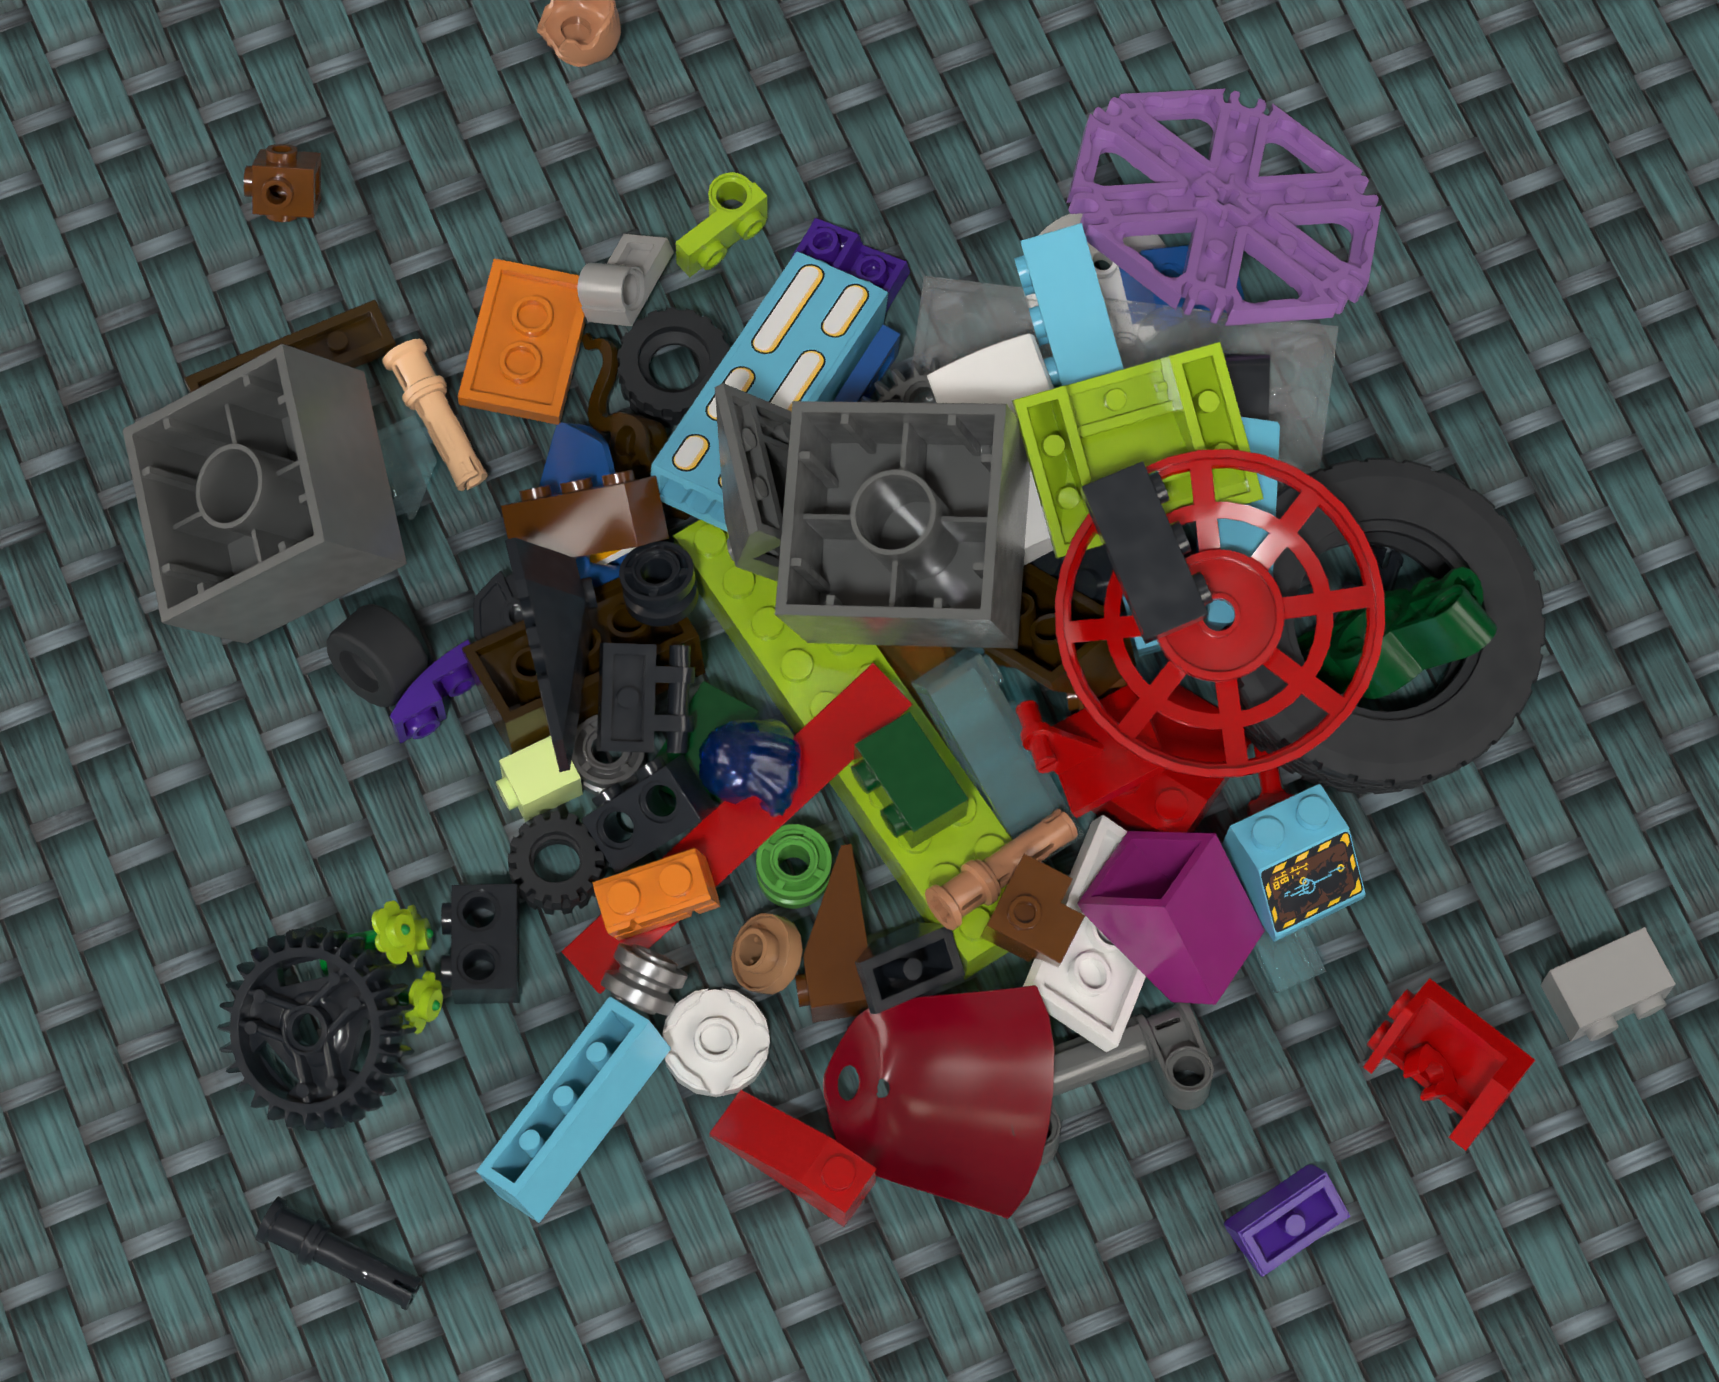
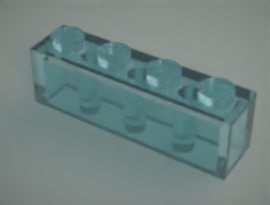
[911,649,1084,863]

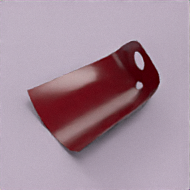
[823,985,1055,1219]

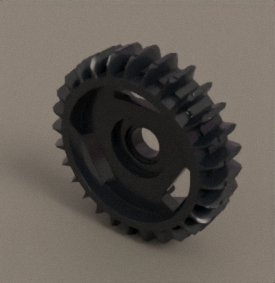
[217,926,417,1131]

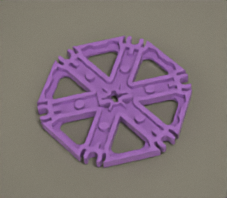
[1066,88,1382,326]

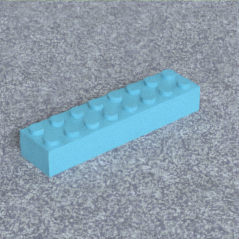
[1014,223,1161,657]

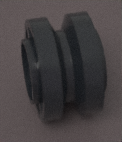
[619,541,699,627]

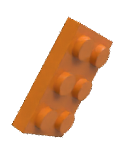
[458,258,586,425]

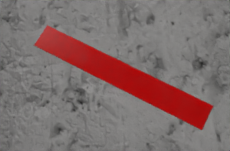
[561,663,913,994]

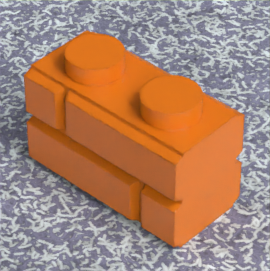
[592,848,721,941]

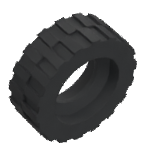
[617,307,730,428]

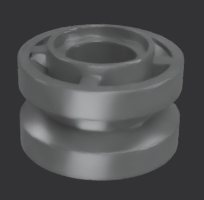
[572,715,646,795]
[600,943,688,1016]

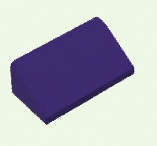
[1224,1164,1351,1277]

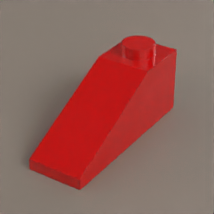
[709,1090,877,1227]

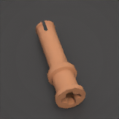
[925,809,1078,930]

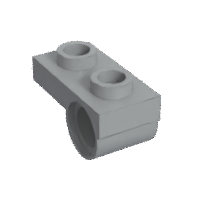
[577,234,674,326]

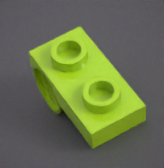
[676,172,767,278]

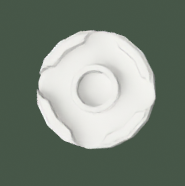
[663,988,770,1097]

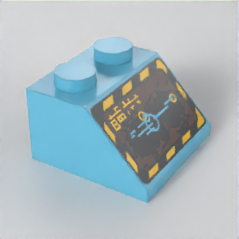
[1222,784,1365,942]

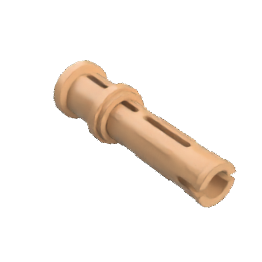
[382,339,488,491]

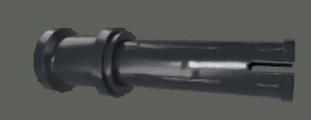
[255,1196,423,1310]

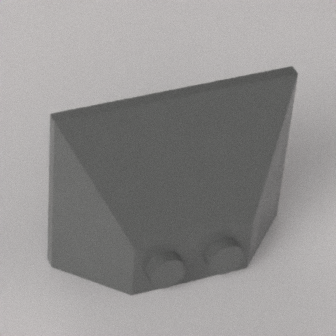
[715,383,792,582]

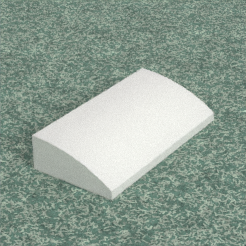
[927,333,1054,565]

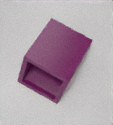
[1077,831,1265,1005]

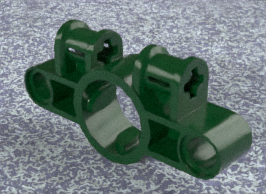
[1297,567,1497,699]

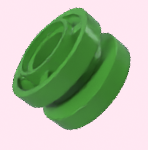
[756,824,832,909]

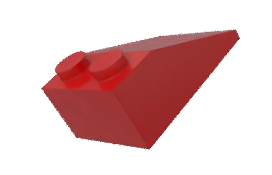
[1091,684,1252,833]

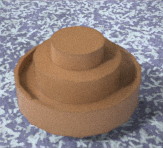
[731,913,803,995]

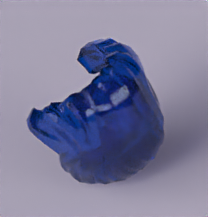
[699,719,801,817]

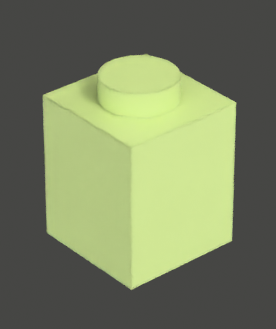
[496,736,583,822]

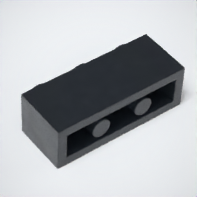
[1081,461,1213,644]

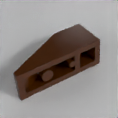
[795,844,869,1023]

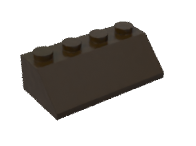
[983,563,1136,697]
[461,577,705,754]

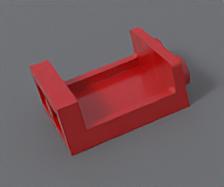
[1363,978,1535,1151]

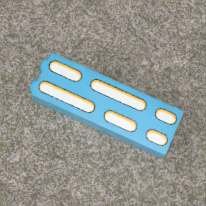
[651,251,888,532]

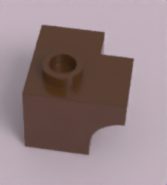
[981,854,1085,967]

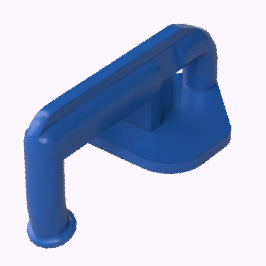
[539,422,628,587]

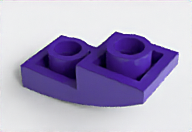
[791,218,910,313]
[390,640,475,744]

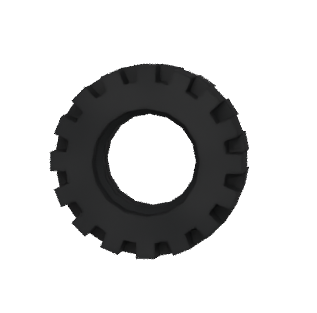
[508,811,605,915]

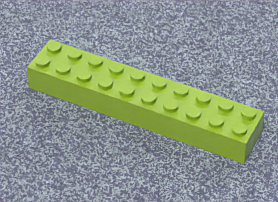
[673,520,1012,980]

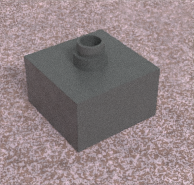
[123,344,407,644]
[775,401,1031,649]

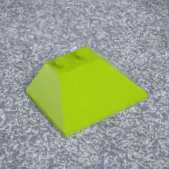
[1012,342,1264,558]

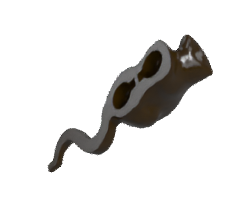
[582,333,691,520]

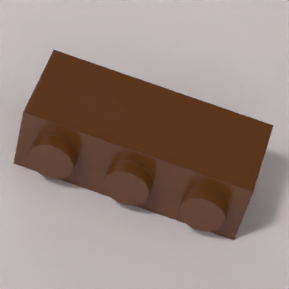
[501,469,669,557]

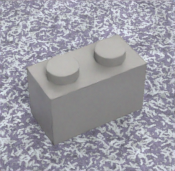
[1540,927,1676,1042]

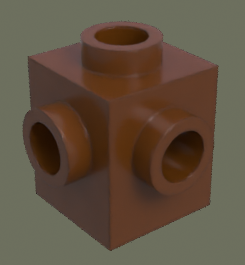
[244,144,321,222]

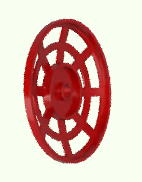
[1055,449,1385,778]

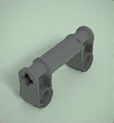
[1011,1002,1214,1166]

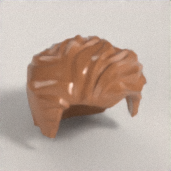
[537,0,621,67]

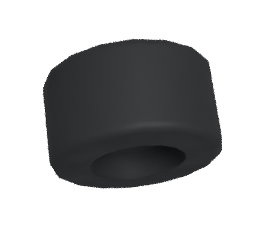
[326,604,428,707]

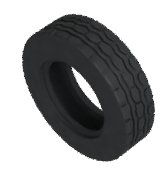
[1220,458,1546,795]

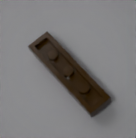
[184,300,396,393]

